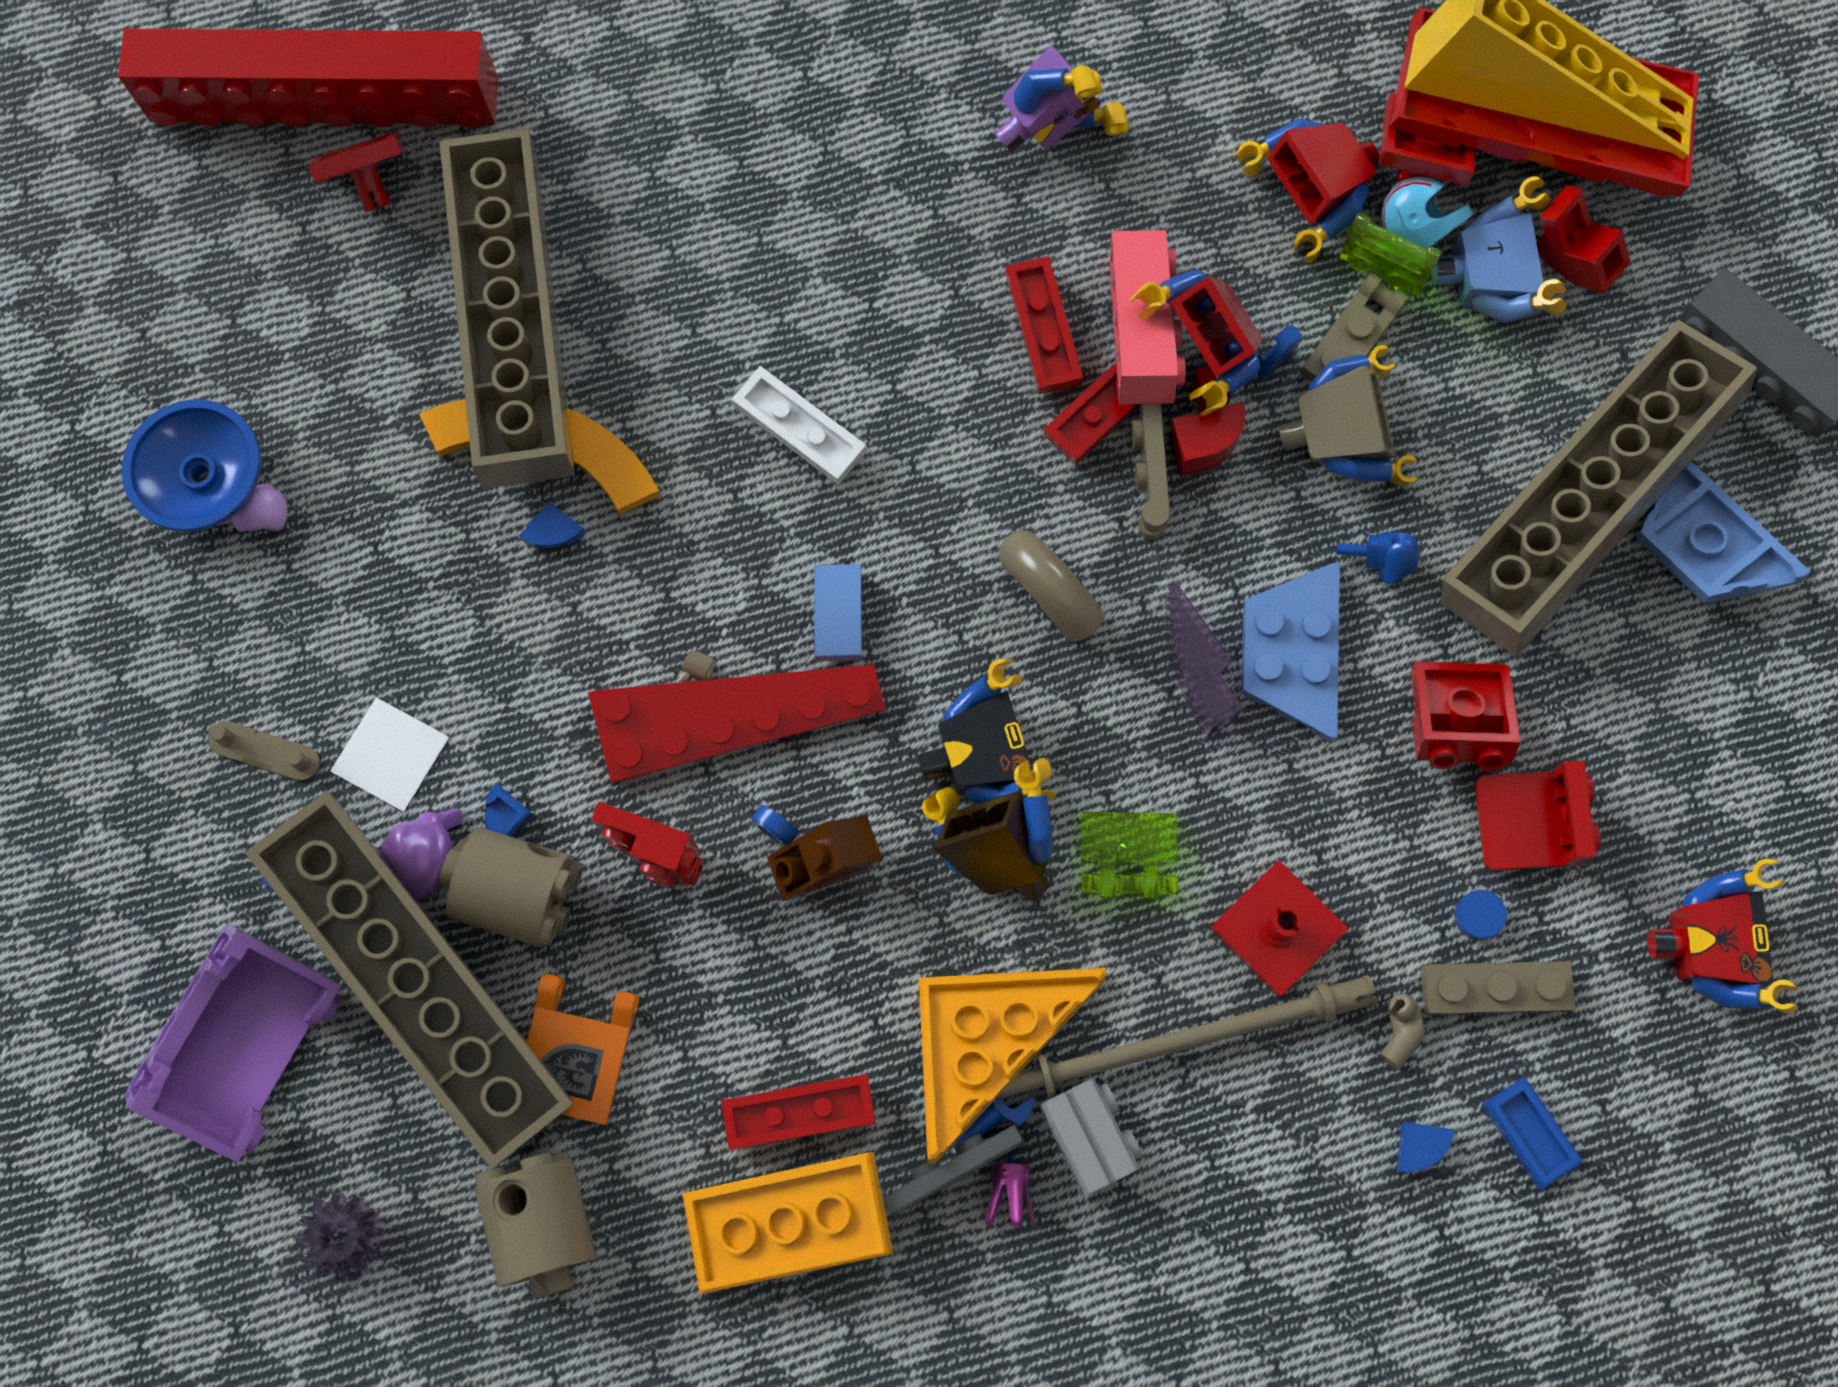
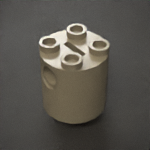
[439,827,583,947]
[474,1152,598,1299]

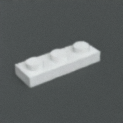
[731,366,867,485]

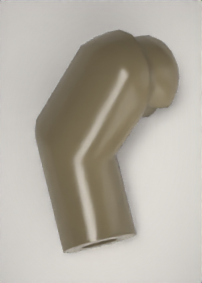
[1379,994,1425,1070]

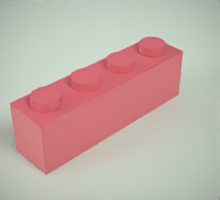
[1109,230,1186,405]

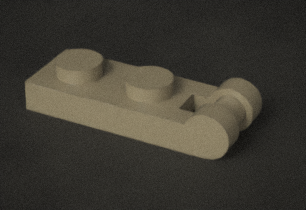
[1300,272,1410,381]
[1131,404,1170,540]

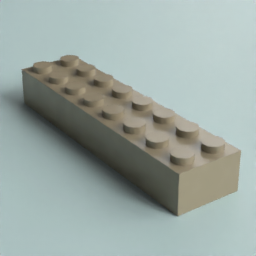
[439,128,575,489]
[1441,320,1758,657]
[244,791,575,1169]

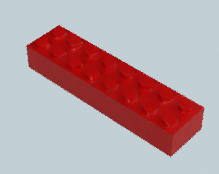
[118,29,499,128]

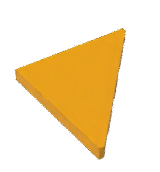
[919,968,1106,1164]

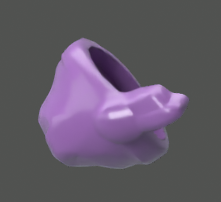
[380,808,463,900]

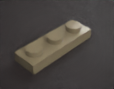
[1421,961,1576,1015]

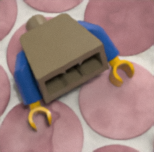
[1279,345,1418,486]

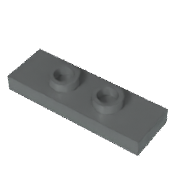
[883,1125,1025,1215]

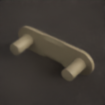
[208,721,320,781]

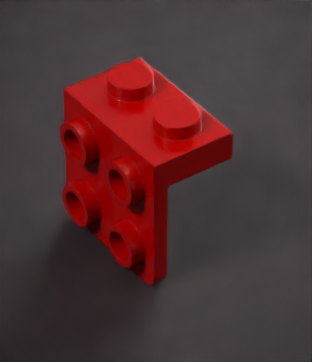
[1474,760,1601,871]

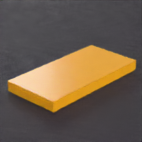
[682,1152,893,1294]

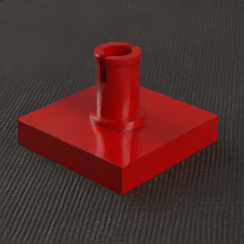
[1380,92,1475,186]
[308,130,405,212]
[1209,860,1349,998]

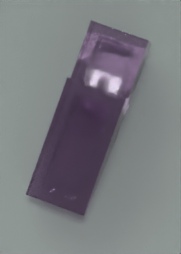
[1165,583,1243,739]

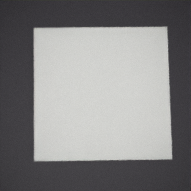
[330,697,449,812]

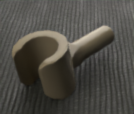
[674,651,717,683]

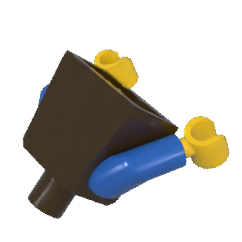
[922,758,1053,900]

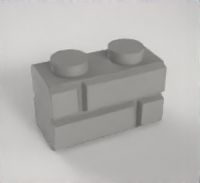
[1039,1078,1142,1197]

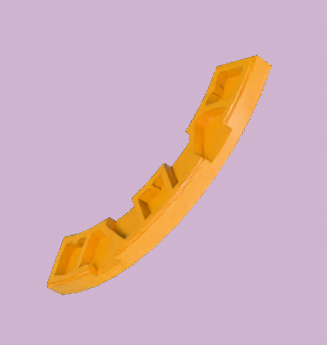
[419,399,661,515]

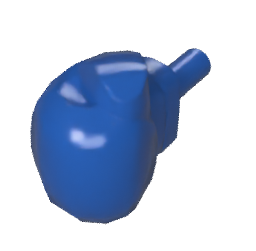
[1336,532,1419,584]

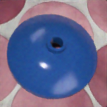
[121,399,262,532]

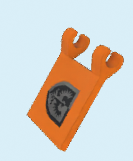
[527,974,640,1125]

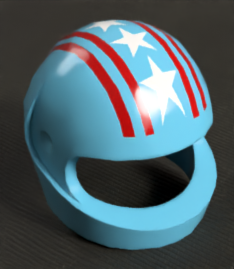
[1381,176,1474,257]

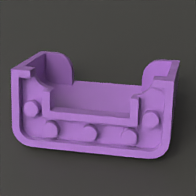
[125,924,342,1163]

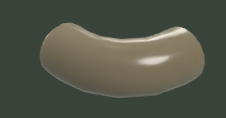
[999,530,1104,641]

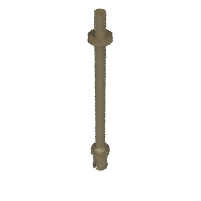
[998,975,1377,1099]

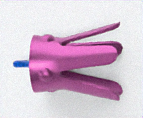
[985,1151,1036,1229]

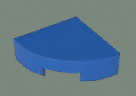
[1257,324,1303,380]
[519,501,586,549]
[485,783,534,837]
[1397,1122,1454,1173]

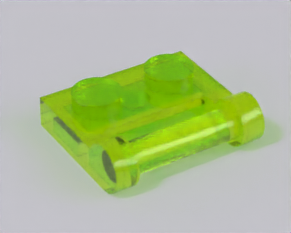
[1339,211,1443,297]

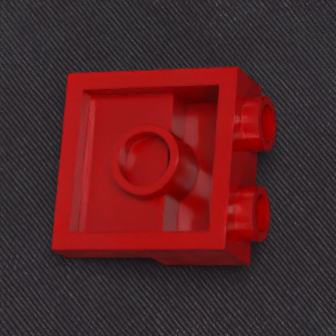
[1411,662,1521,771]
[591,801,704,889]

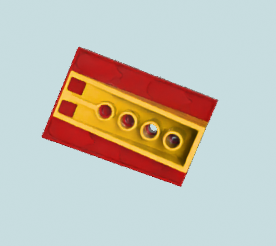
[1389,0,1699,197]

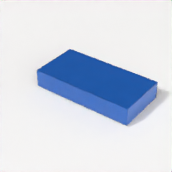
[1481,1077,1583,1190]

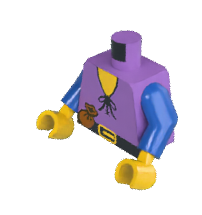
[995,45,1129,153]

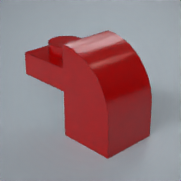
[1537,185,1631,294]
[1168,365,1246,477]

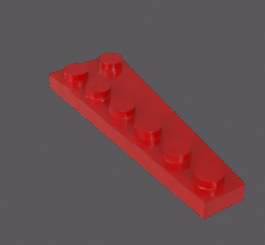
[588,664,886,783]

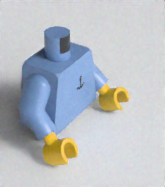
[1431,176,1567,323]

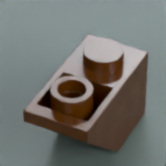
[767,816,883,901]

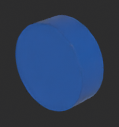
[751,804,800,846]
[1454,890,1507,940]

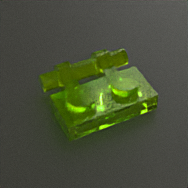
[1080,812,1178,899]

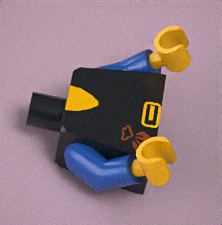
[916,659,1056,804]

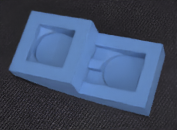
[814,564,862,661]

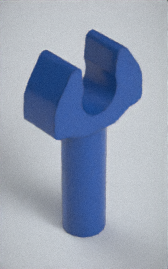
[954,1097,1035,1146]

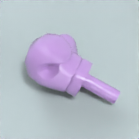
[217,484,288,532]

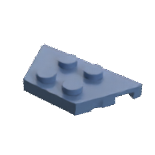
[1637,461,1811,604]
[1241,563,1340,741]

